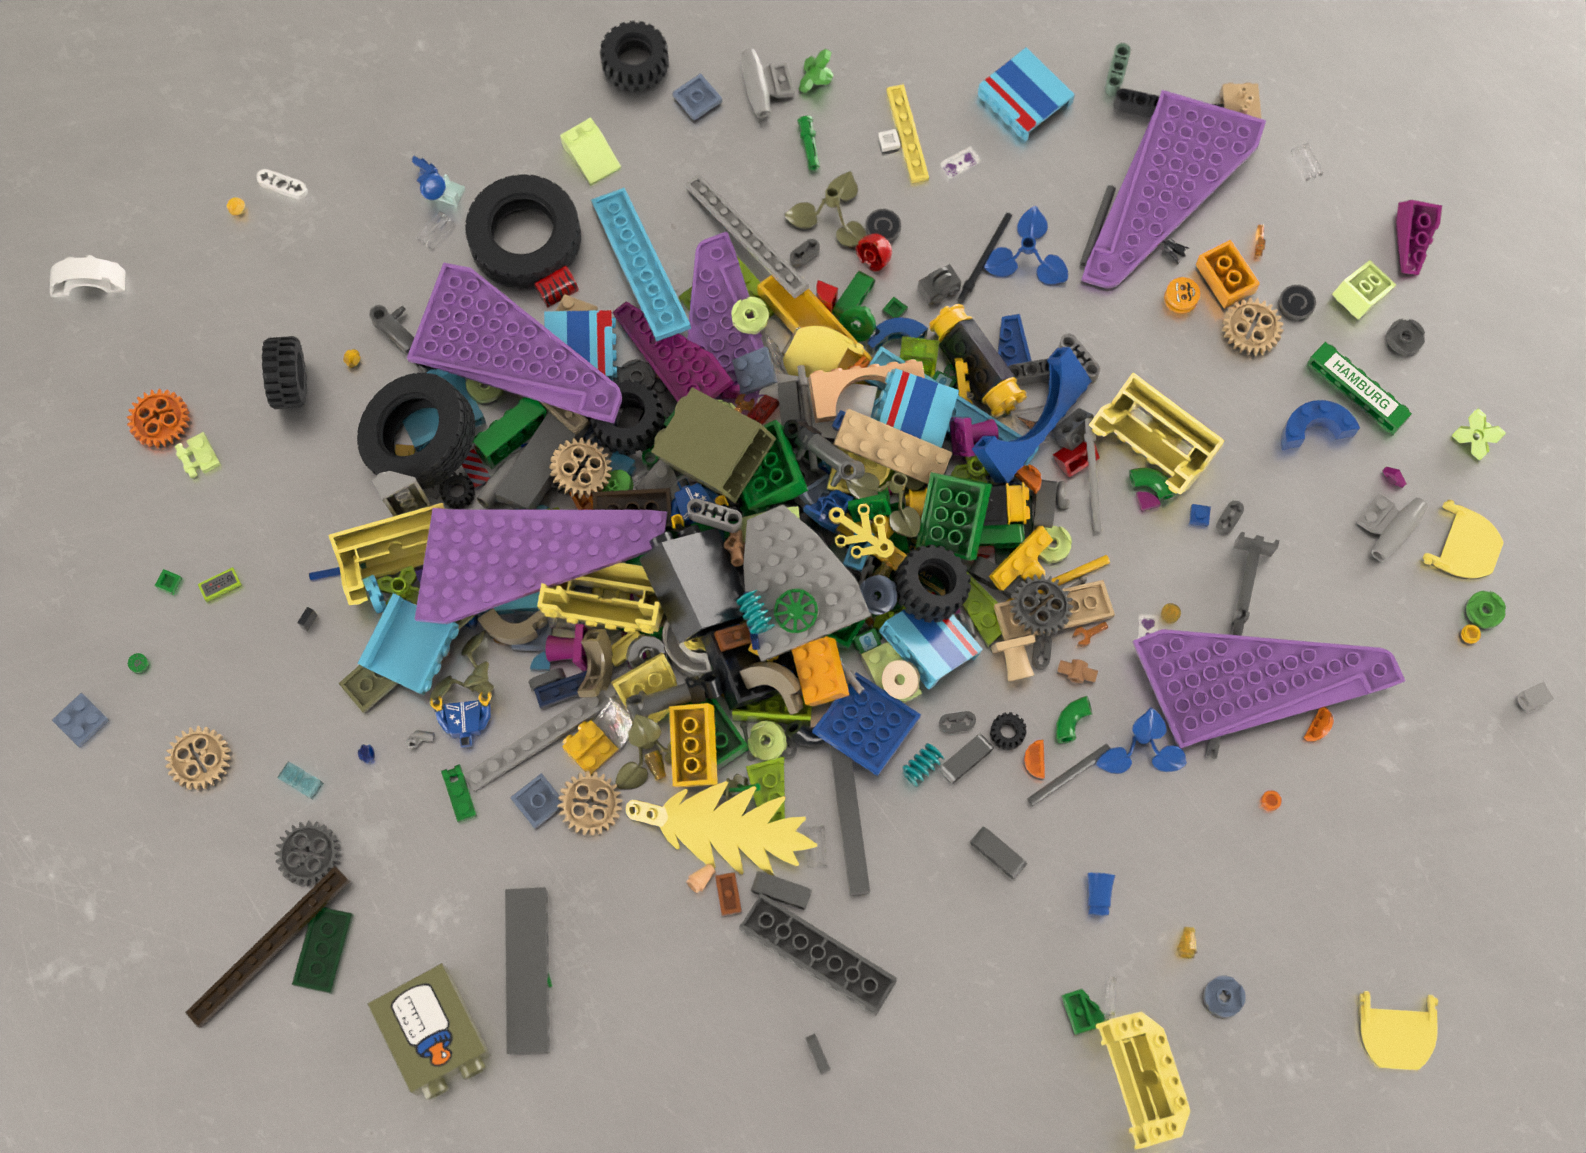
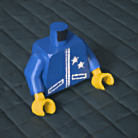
[671,478,729,528]
[430,692,492,748]

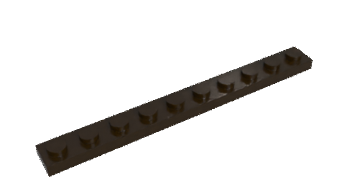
[185,866,350,1028]

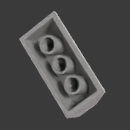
[372,471,432,517]

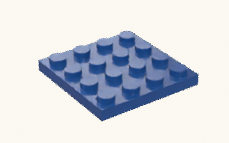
[812,672,921,776]

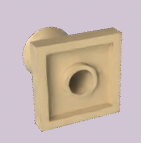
[991,634,1036,682]

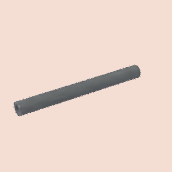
[1080,185,1116,267]
[1027,744,1111,806]

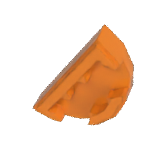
[1015,464,1042,494]
[1304,707,1334,741]
[1024,739,1045,779]

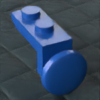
[412,155,446,200]

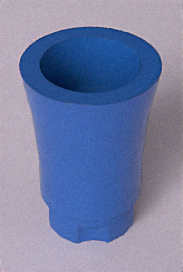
[1087,873,1115,916]

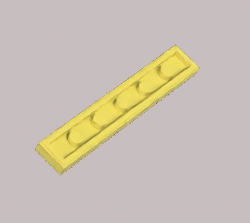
[886,84,929,184]

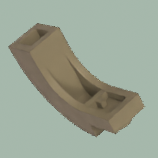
[477,608,550,645]
[577,629,613,698]
[739,662,803,715]

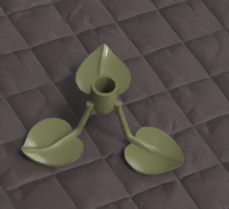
[784,171,866,247]
[846,471,925,538]
[429,630,494,706]
[615,714,672,789]

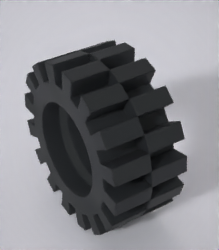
[439,472,475,509]
[990,712,1027,750]

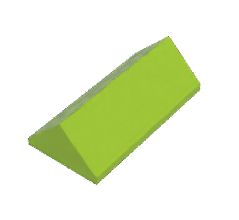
[732,695,812,727]

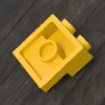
[562,720,619,776]

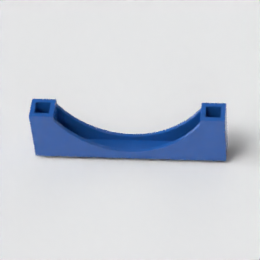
[972,347,1092,483]

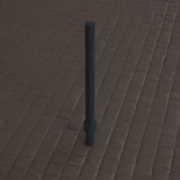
[957,212,1012,303]

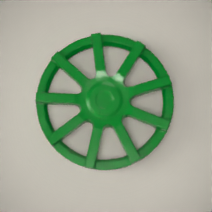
[774,589,818,633]

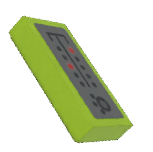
[198,567,242,602]

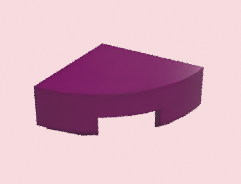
[721,385,740,399]
[1382,466,1407,488]
[1136,492,1161,511]

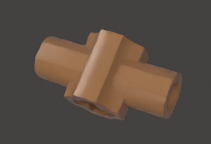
[724,530,745,566]
[1057,659,1098,683]

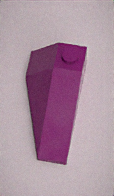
[1396,200,1442,275]

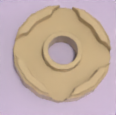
[882,659,920,699]

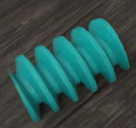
[736,590,775,634]
[902,743,945,787]

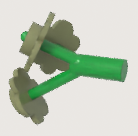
[723,774,761,816]

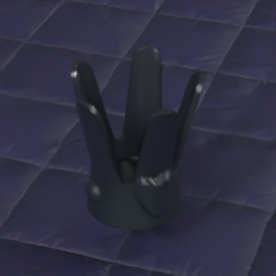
[1162,238,1189,264]

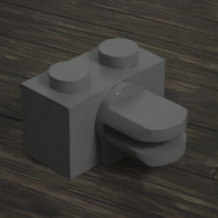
[918,264,961,306]

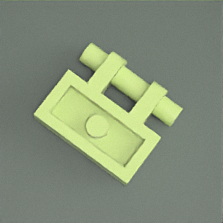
[175,432,221,478]

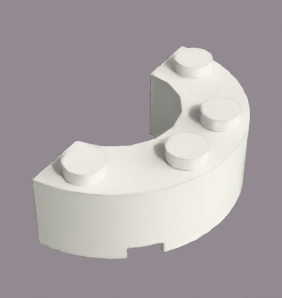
[50,255,125,297]
[662,620,712,678]

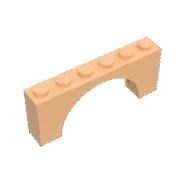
[808,360,925,423]

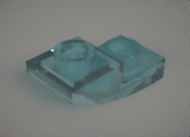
[277,761,324,800]

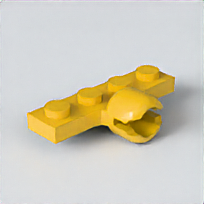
[837,513,907,571]
[989,526,1053,591]

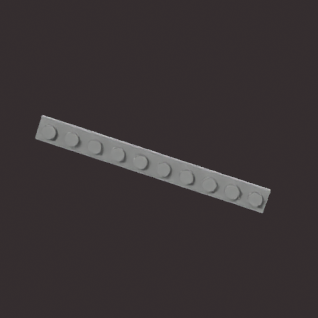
[685,174,809,298]
[463,669,631,792]

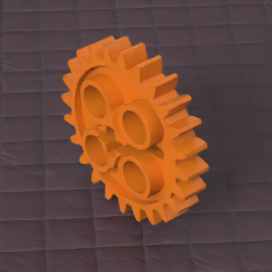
[127,389,190,448]

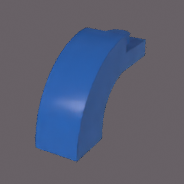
[867,318,928,355]

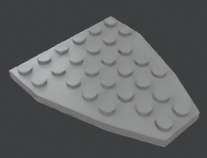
[744,505,871,662]

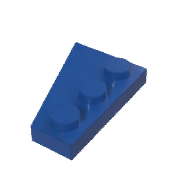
[998,314,1032,366]

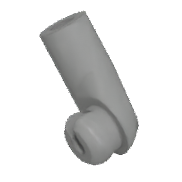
[1056,481,1070,509]
[955,613,977,638]
[406,730,435,749]

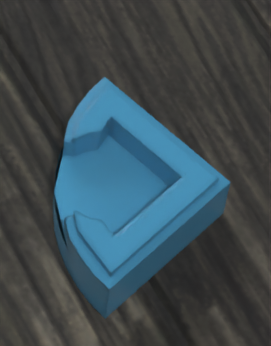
[530,651,551,671]

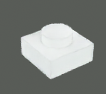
[878,129,900,152]

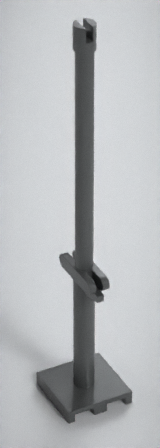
[1205,532,1280,759]

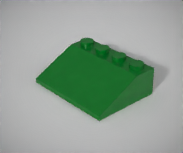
[743,419,808,510]
[915,472,992,561]

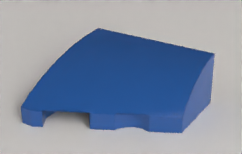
[803,489,854,533]

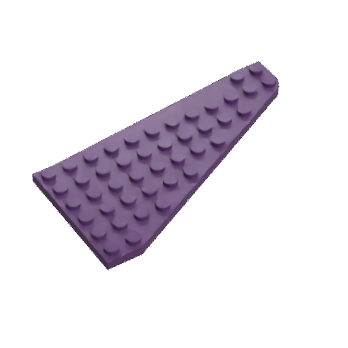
[1081,90,1266,288]
[687,231,765,421]
[407,262,622,423]
[415,508,668,624]
[1133,629,1406,749]

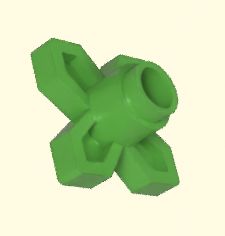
[799,49,833,93]

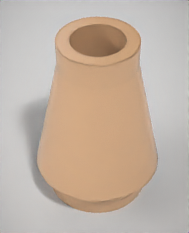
[686,864,716,893]

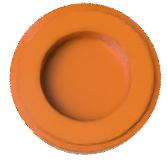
[1260,790,1282,811]

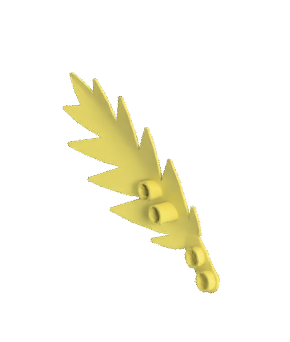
[626,781,818,876]

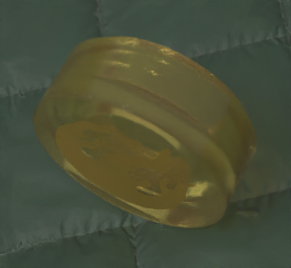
[1161,603,1181,624]

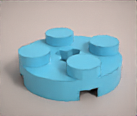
[363,574,387,614]

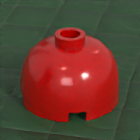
[856,233,892,272]

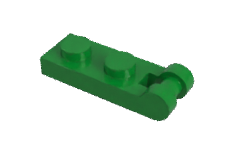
[441,764,477,823]

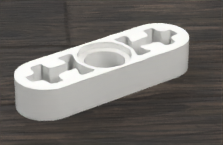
[257,169,307,200]

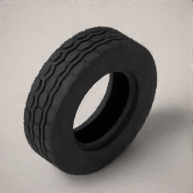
[465,174,581,289]
[357,373,476,490]

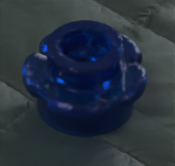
[358,744,375,763]

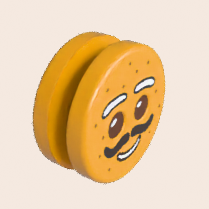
[1164,277,1200,314]

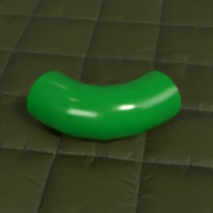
[1129,467,1177,501]
[1056,696,1092,743]

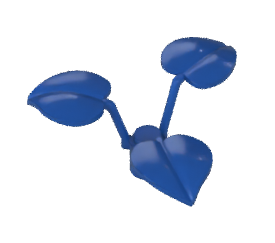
[984,206,1068,285]
[1096,707,1187,774]

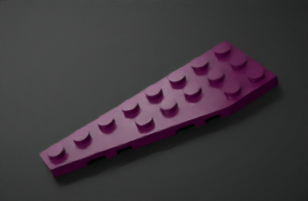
[612,301,734,402]

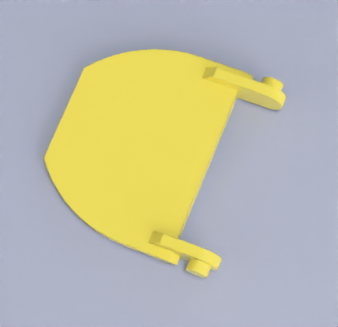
[783,326,864,378]
[1423,500,1504,578]
[1359,991,1438,1070]

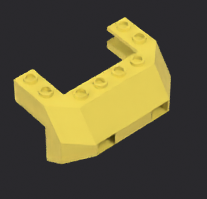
[1089,373,1225,494]
[329,503,445,606]
[537,563,664,634]
[1095,1012,1190,1150]

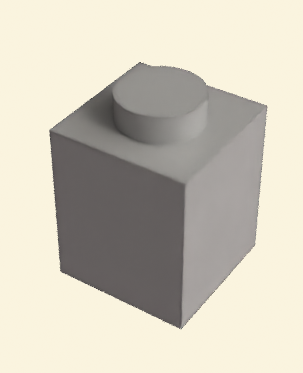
[1518,682,1554,713]

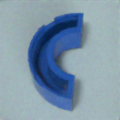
[1281,400,1360,450]

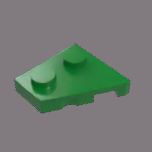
[1062,989,1111,1035]

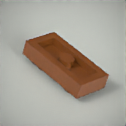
[714,622,756,652]
[715,872,742,916]

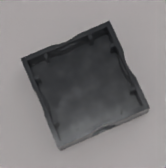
[701,622,799,710]

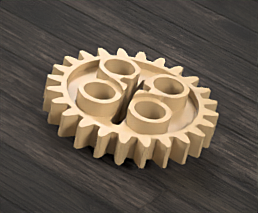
[1222,298,1283,356]
[549,438,612,499]
[165,726,231,791]
[557,771,622,836]

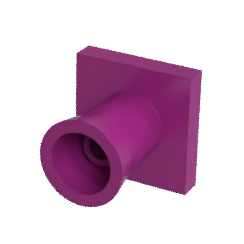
[949,417,999,457]
[546,624,588,672]

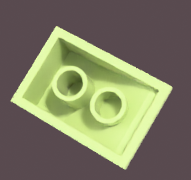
[560,118,621,186]
[1332,260,1396,320]
[861,642,922,703]

